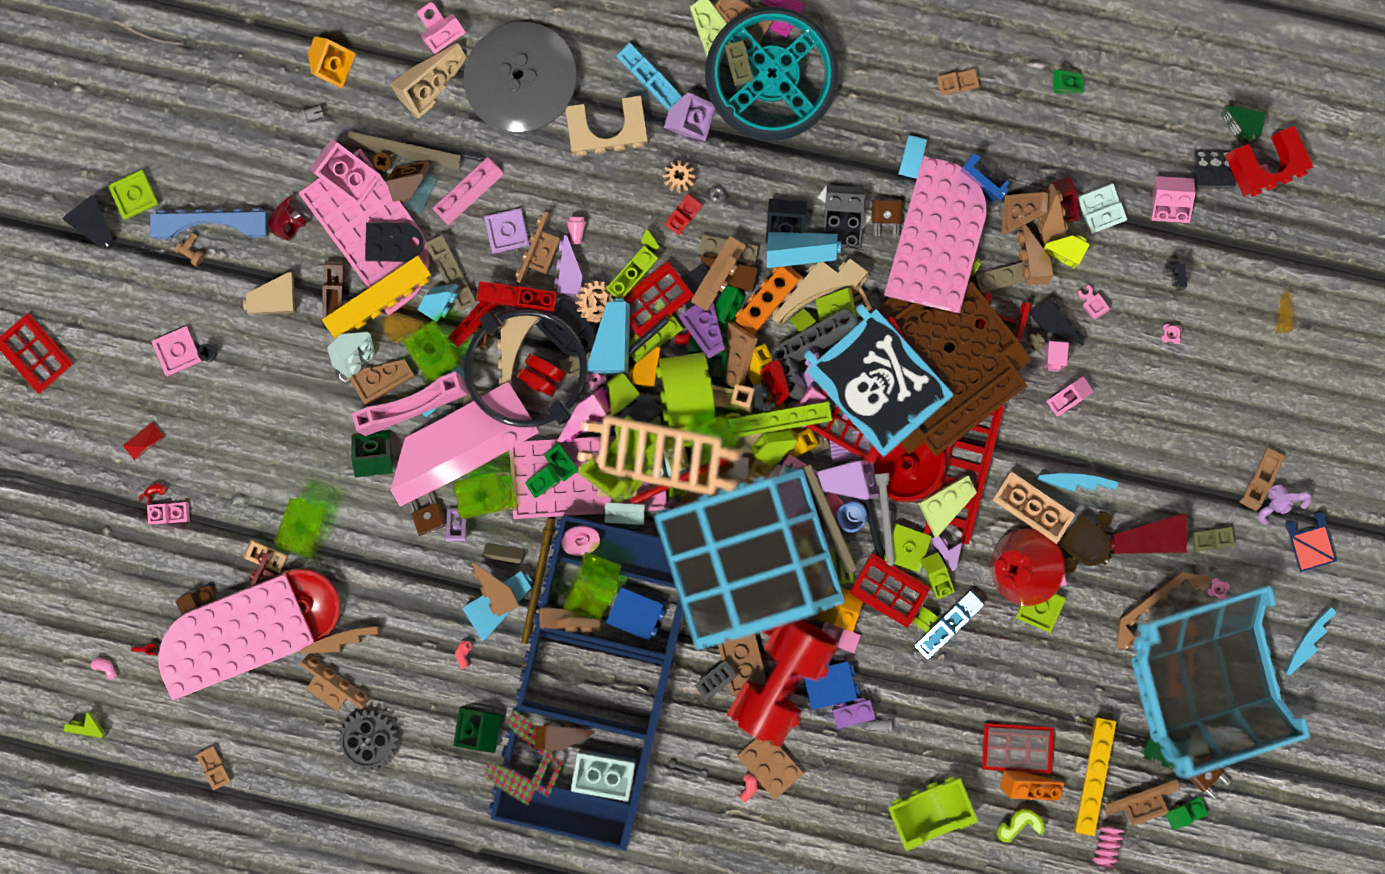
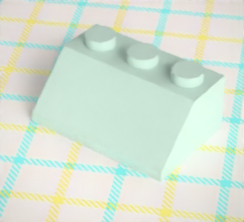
[571,749,636,801]

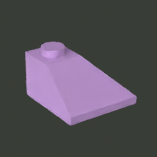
[664,93,715,141]

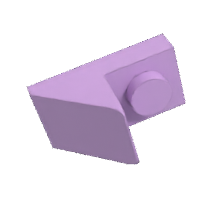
[446,509,467,541]
[931,536,962,572]

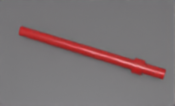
[629,456,731,504]

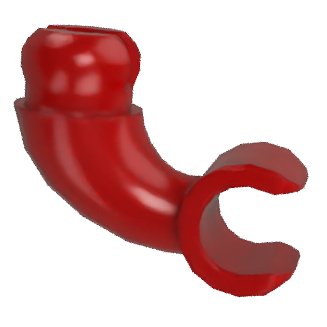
[674,331,692,345]
[138,483,167,505]

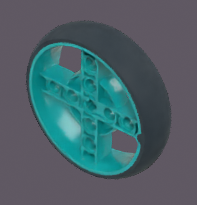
[705,7,838,140]

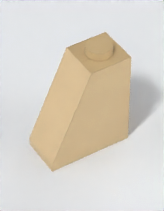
[243,273,295,315]

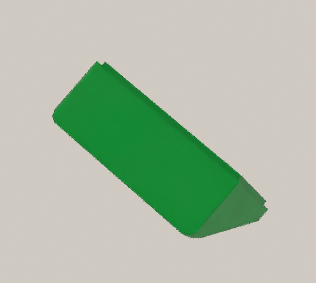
[715,286,745,330]

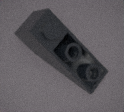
[1029,298,1084,347]

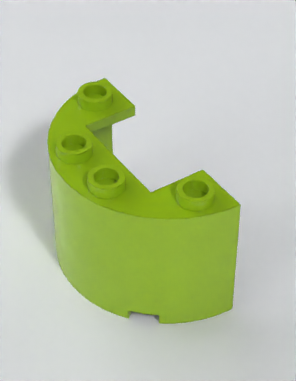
[656,352,715,429]
[579,416,657,502]
[888,776,978,851]

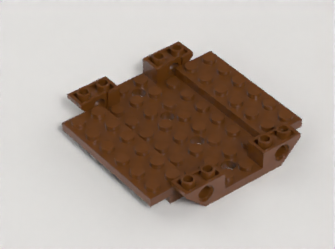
[860,280,1031,457]

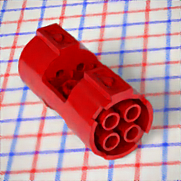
[727,619,838,747]

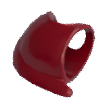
[268,196,306,241]

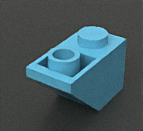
[417,284,459,322]

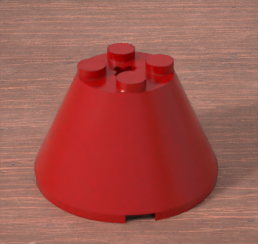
[990,529,1065,606]

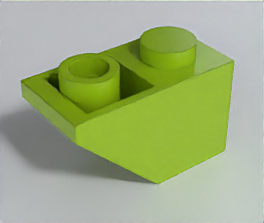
[751,430,797,468]
[921,552,955,600]

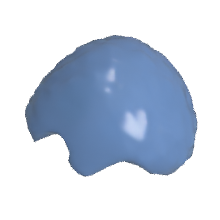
[836,501,867,533]

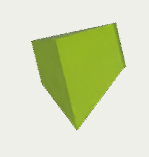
[607,372,640,416]

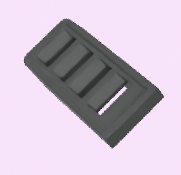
[695,660,738,700]

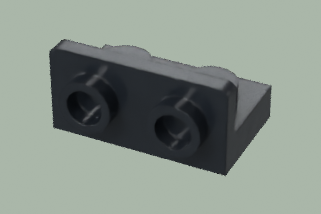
[1162,261,1187,291]
[754,380,776,411]

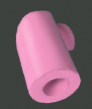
[90,657,118,680]

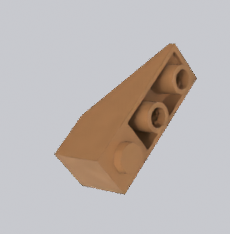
[1037,184,1068,245]
[1016,224,1053,285]
[471,563,520,617]

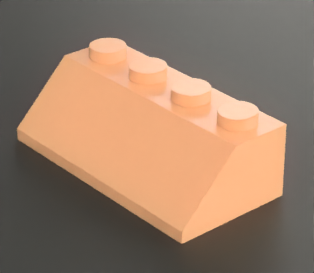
[993,472,1075,543]

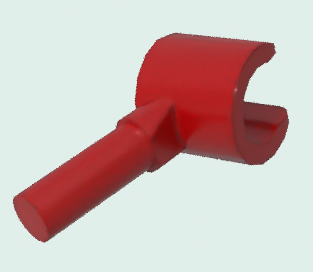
[131,644,159,656]

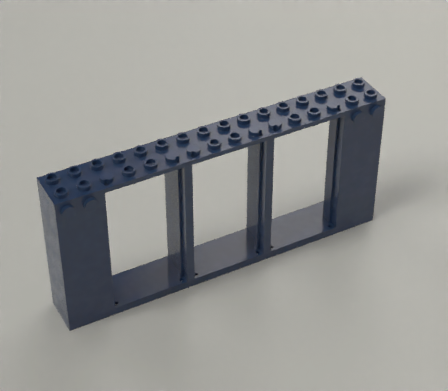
[487,515,690,851]

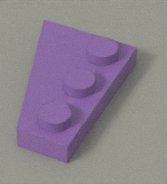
[679,302,725,359]

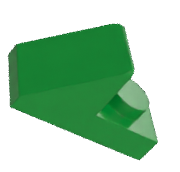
[1053,70,1083,94]
[543,443,579,482]
[525,464,561,498]
[1166,797,1208,830]

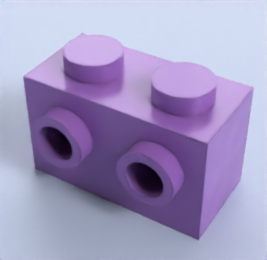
[832,697,875,729]

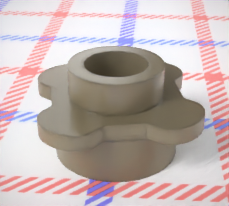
[1026,333,1045,352]

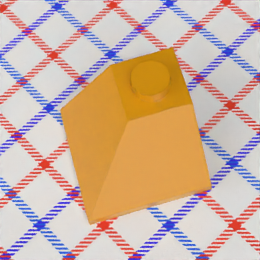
[308,37,356,89]
[628,347,660,389]
[816,583,863,632]

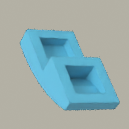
[899,135,927,179]

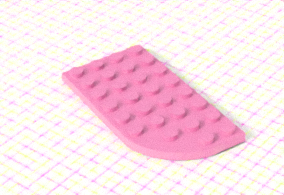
[299,148,429,316]
[885,156,987,313]
[510,436,667,519]
[158,573,315,701]

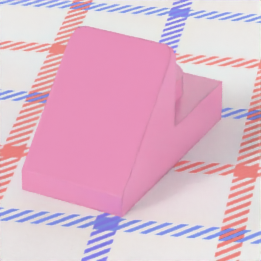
[822,622,861,653]

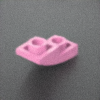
[147,502,190,524]

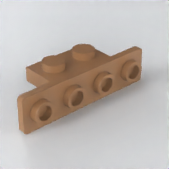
[515,211,561,285]
[691,236,746,311]
[539,608,602,633]
[300,654,370,712]
[1105,780,1179,826]

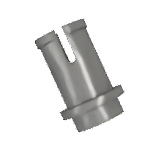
[298,105,323,123]
[868,718,892,734]

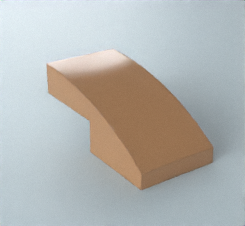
[937,69,980,96]
[196,745,231,791]

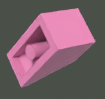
[1047,376,1094,417]

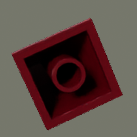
[1109,514,1187,554]

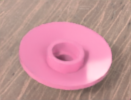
[561,526,600,556]

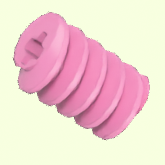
[1092,826,1125,868]

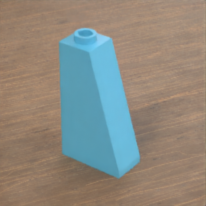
[767,232,841,268]
[587,299,630,374]
[462,571,533,641]

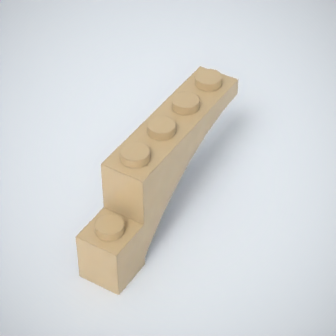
[772,259,870,327]
[497,308,547,387]

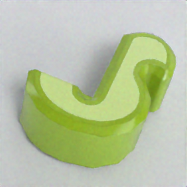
[996,809,1045,842]

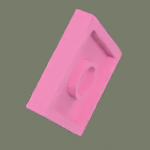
[151,326,202,377]

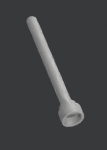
[874,473,895,566]

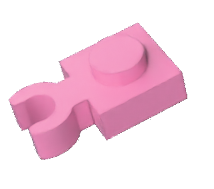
[1078,285,1110,321]

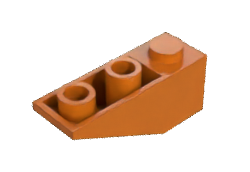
[1000,771,1065,800]

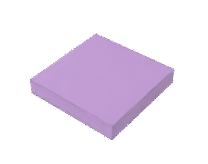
[484,208,530,254]

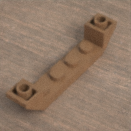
[1115,573,1211,650]

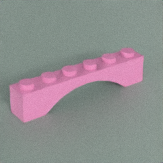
[352,372,469,436]

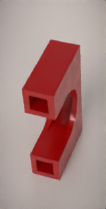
[1225,125,1313,197]

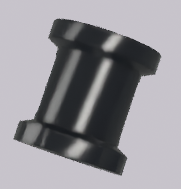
[197,344,217,362]

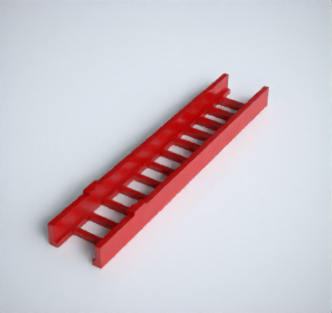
[923,292,1031,545]

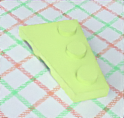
[689,0,732,56]
[918,475,977,537]

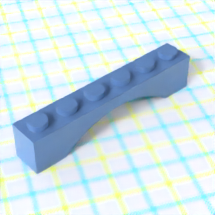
[150,209,268,239]

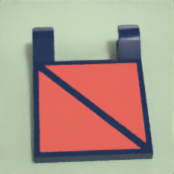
[1285,512,1337,572]

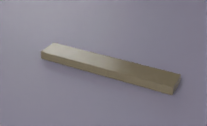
[347,131,461,170]
[799,465,857,573]

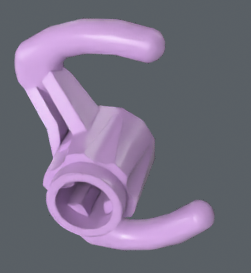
[1258,485,1312,525]

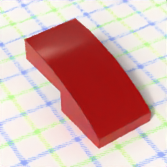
[664,194,704,236]

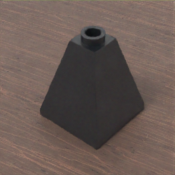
[62,193,114,248]

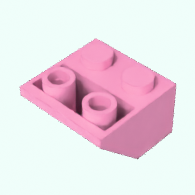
[1151,176,1195,223]

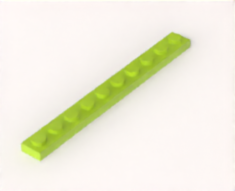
[652,402,832,450]

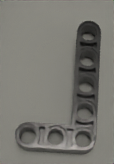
[771,310,860,400]

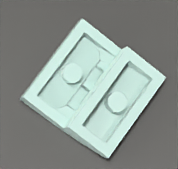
[1077,183,1127,234]
[605,503,644,530]

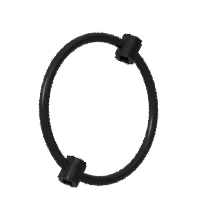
[464,308,588,428]

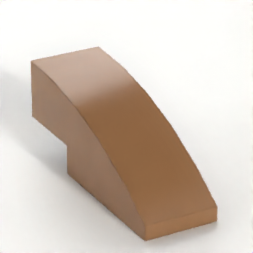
[1240,448,1285,511]

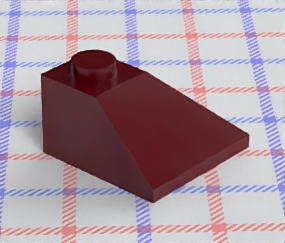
[1043,177,1080,223]

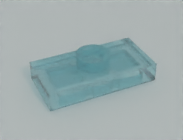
[403,175,437,215]

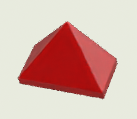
[122,422,165,461]

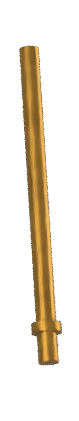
[521,518,554,644]

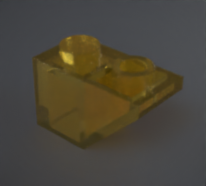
[380,313,425,344]

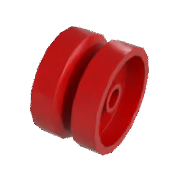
[516,353,566,397]

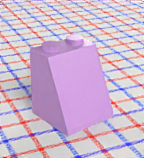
[817,460,880,499]

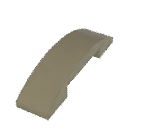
[425,235,477,312]

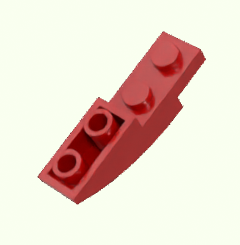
[476,281,557,311]

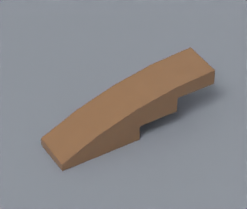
[301,627,379,654]

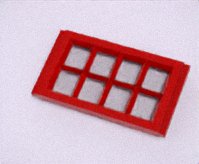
[806,387,880,464]

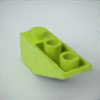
[606,246,660,299]

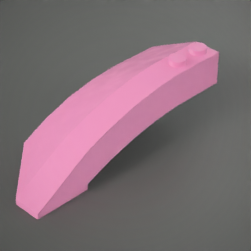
[390,381,539,506]

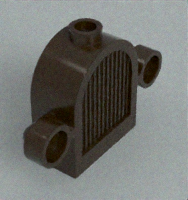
[1057,512,1112,574]

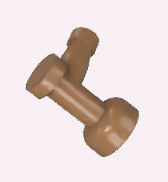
[174,233,204,267]

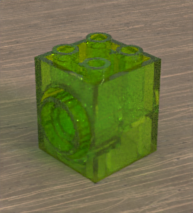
[402,321,462,383]
[685,414,736,465]
[453,472,518,519]
[274,497,329,560]
[563,552,621,620]

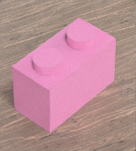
[1043,341,1069,372]

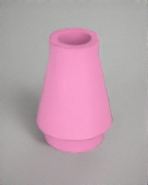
[567,217,586,244]

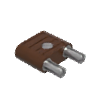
[872,200,903,237]
[409,492,447,536]
[1188,754,1231,799]

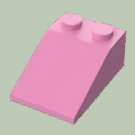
[309,139,381,206]

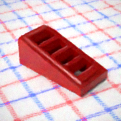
[760,360,790,404]

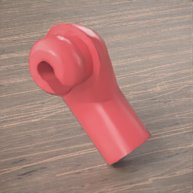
[455,640,472,669]
[739,773,757,802]

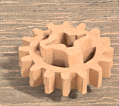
[575,281,613,322]

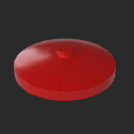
[873,441,946,503]
[278,568,340,642]

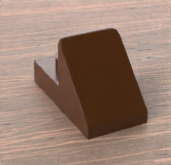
[175,585,217,615]

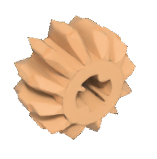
[663,160,695,193]

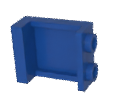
[961,153,1009,202]
[606,588,666,641]
[803,662,860,710]

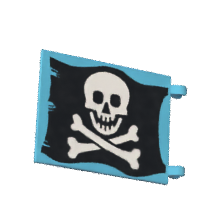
[804,305,953,457]

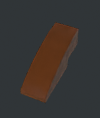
[323,261,344,319]

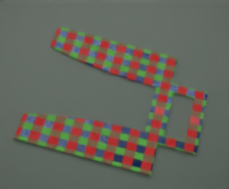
[483,710,563,805]

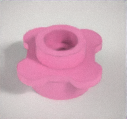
[1161,324,1182,344]
[586,373,607,391]
[1207,578,1230,599]

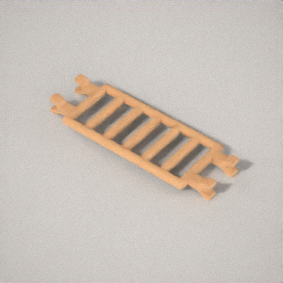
[578,416,741,495]

